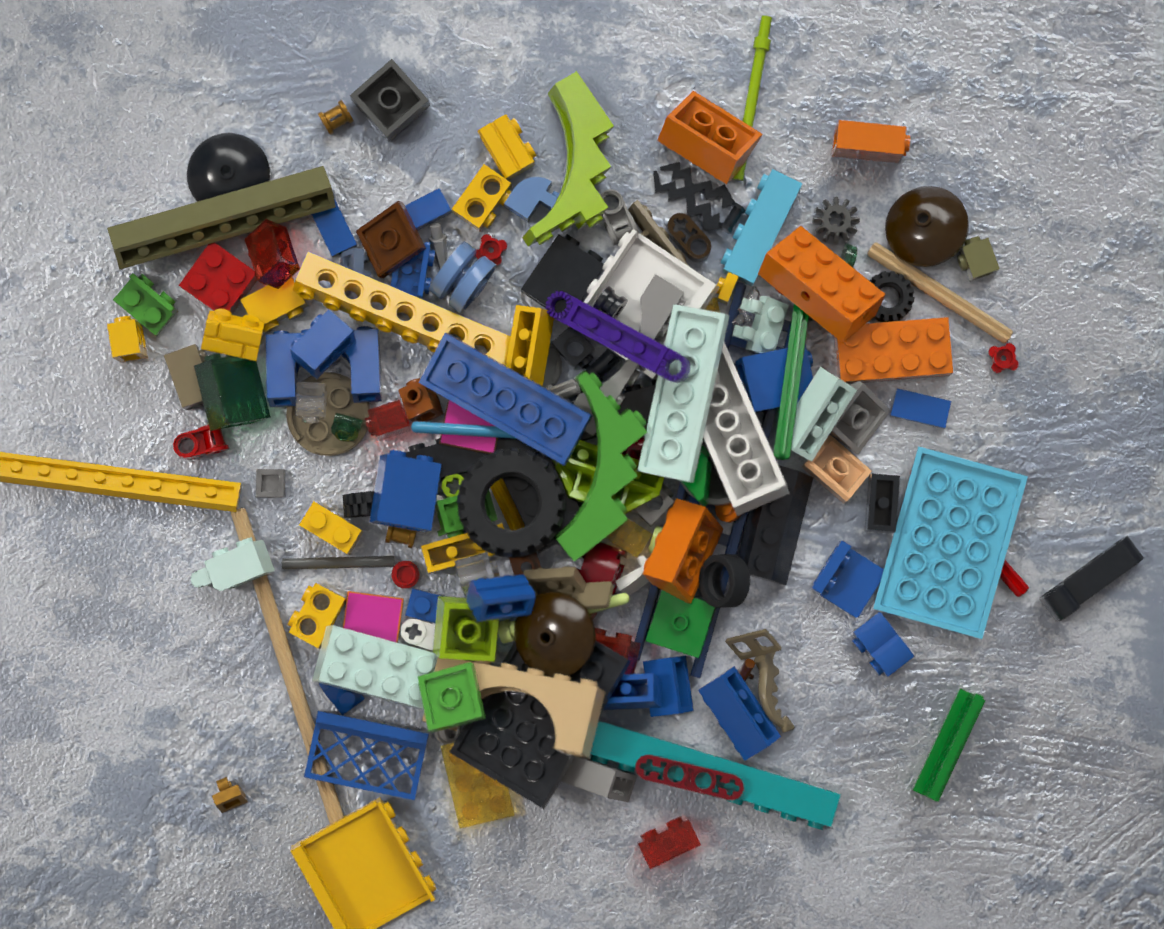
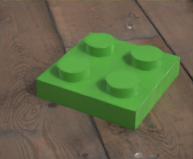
[418,662,485,733]

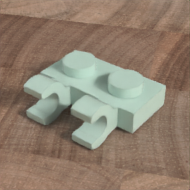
[732,296,789,354]

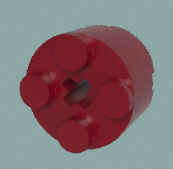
[577,542,627,595]

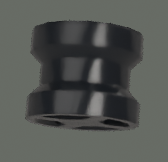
[593,286,628,319]

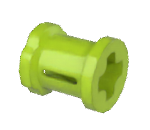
[442,474,464,498]

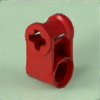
[173,422,230,460]

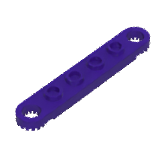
[545,291,690,383]

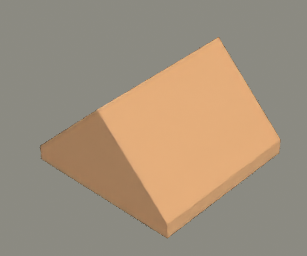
[802,435,872,504]

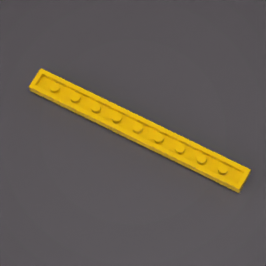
[0,452,241,512]

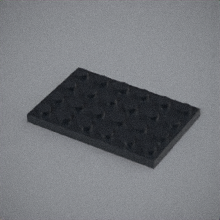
[449,632,631,809]

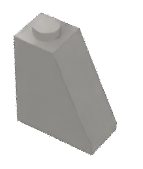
[561,756,637,803]

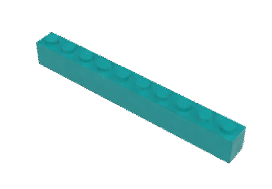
[590,720,841,830]

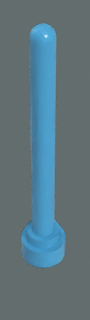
[411,421,517,439]

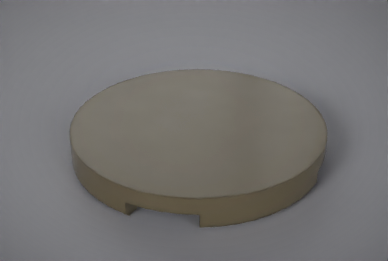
[286,372,371,456]

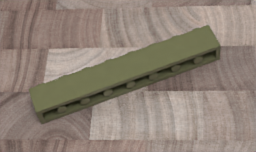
[107,166,336,270]

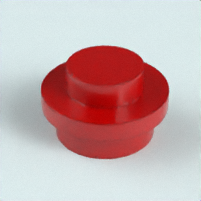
[391,561,420,589]

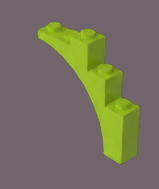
[522,71,614,247]

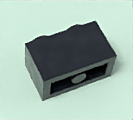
[864,473,900,533]

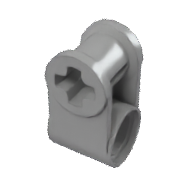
[600,189,639,245]

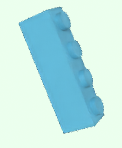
[720,169,802,286]

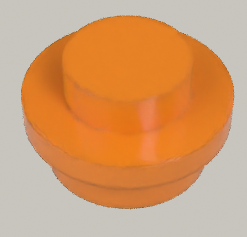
[715,503,741,522]

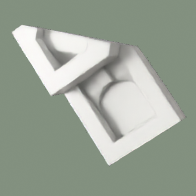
[615,556,649,595]

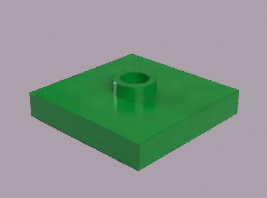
[646,590,716,659]

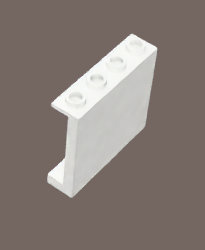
[584,229,720,381]

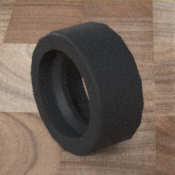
[699,554,750,608]

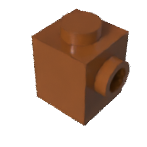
[398,378,444,422]

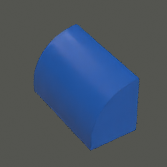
[643,655,694,717]

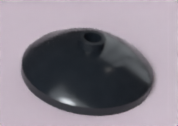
[187,133,271,202]

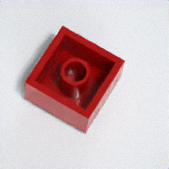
[179,242,260,315]

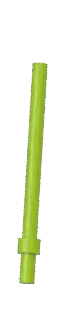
[732,16,772,181]

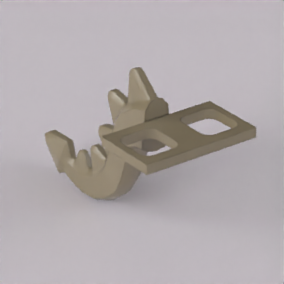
[725,629,795,733]

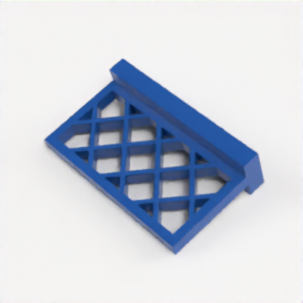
[304,711,429,800]

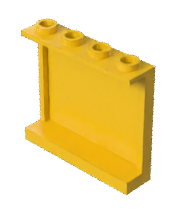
[290,797,437,929]

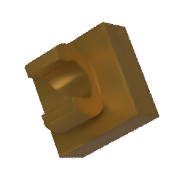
[212,777,248,813]

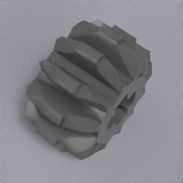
[812,197,860,245]

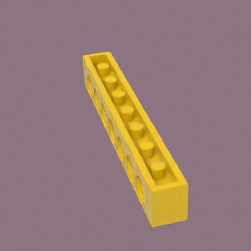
[293,252,511,365]

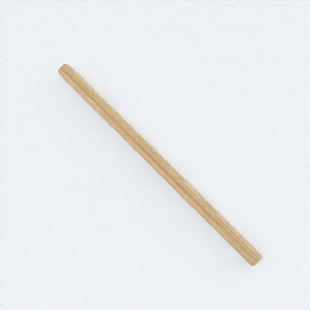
[231,508,344,824]

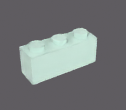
[791,367,857,462]

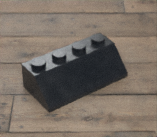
[738,465,814,586]

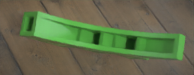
[554,371,647,562]

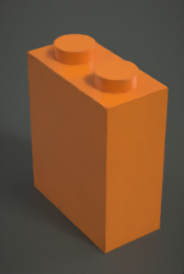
[832,120,910,163]

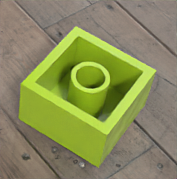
[433,596,499,661]

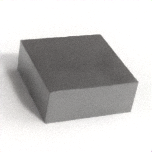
[256,469,285,498]

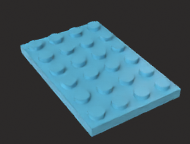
[873,446,1028,639]

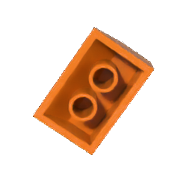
[657,91,762,184]
[643,498,724,604]

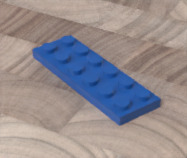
[418,333,593,465]

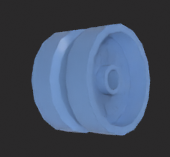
[429,241,497,314]

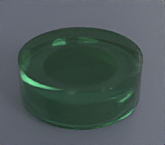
[840,243,858,267]

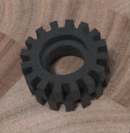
[870,271,915,322]
[342,491,374,518]

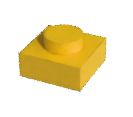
[716,272,738,305]

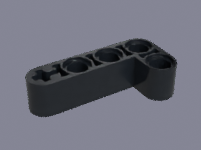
[1039,535,1144,621]

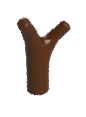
[737,658,755,681]

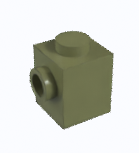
[957,236,1000,282]

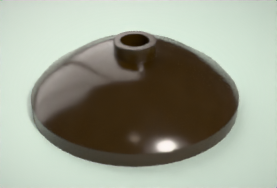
[885,186,969,267]
[514,592,596,677]

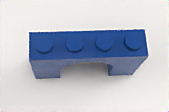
[266,326,382,407]

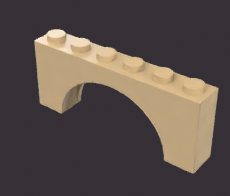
[422,658,605,759]

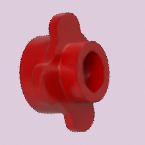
[476,234,507,266]
[988,343,1019,373]

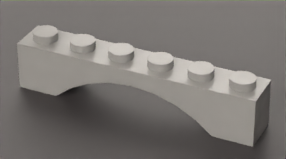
[573,274,686,437]

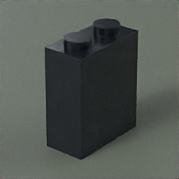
[521,234,604,313]

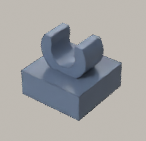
[340,248,372,277]

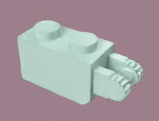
[190,537,275,591]

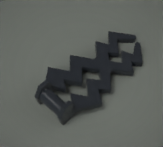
[653,162,746,234]

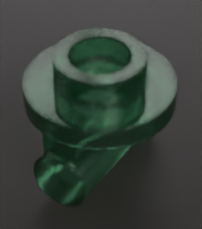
[331,413,363,442]

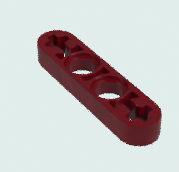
[635,754,744,800]

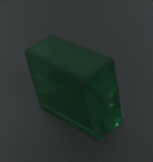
[194,353,271,431]

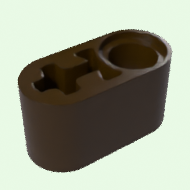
[667,213,711,262]

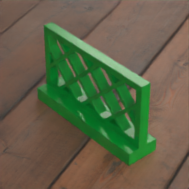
[912,688,986,802]

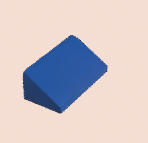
[405,188,452,231]

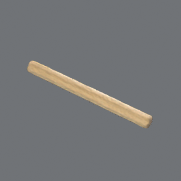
[867,243,1013,343]

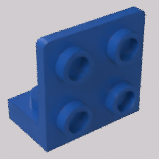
[810,540,884,618]

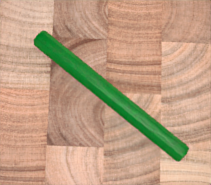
[773,304,809,460]

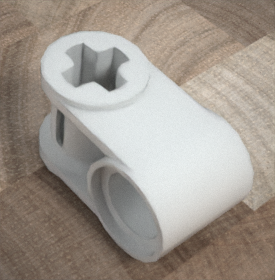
[400,619,435,652]

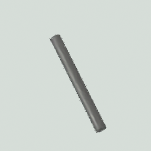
[282,556,394,570]

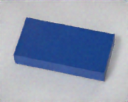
[311,198,357,257]
[890,388,951,429]

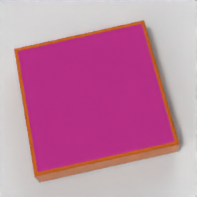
[343,591,404,643]

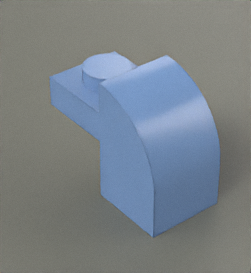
[504,177,559,222]

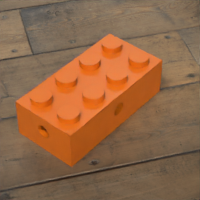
[758,226,886,343]
[834,317,953,384]

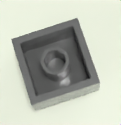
[350,59,430,142]

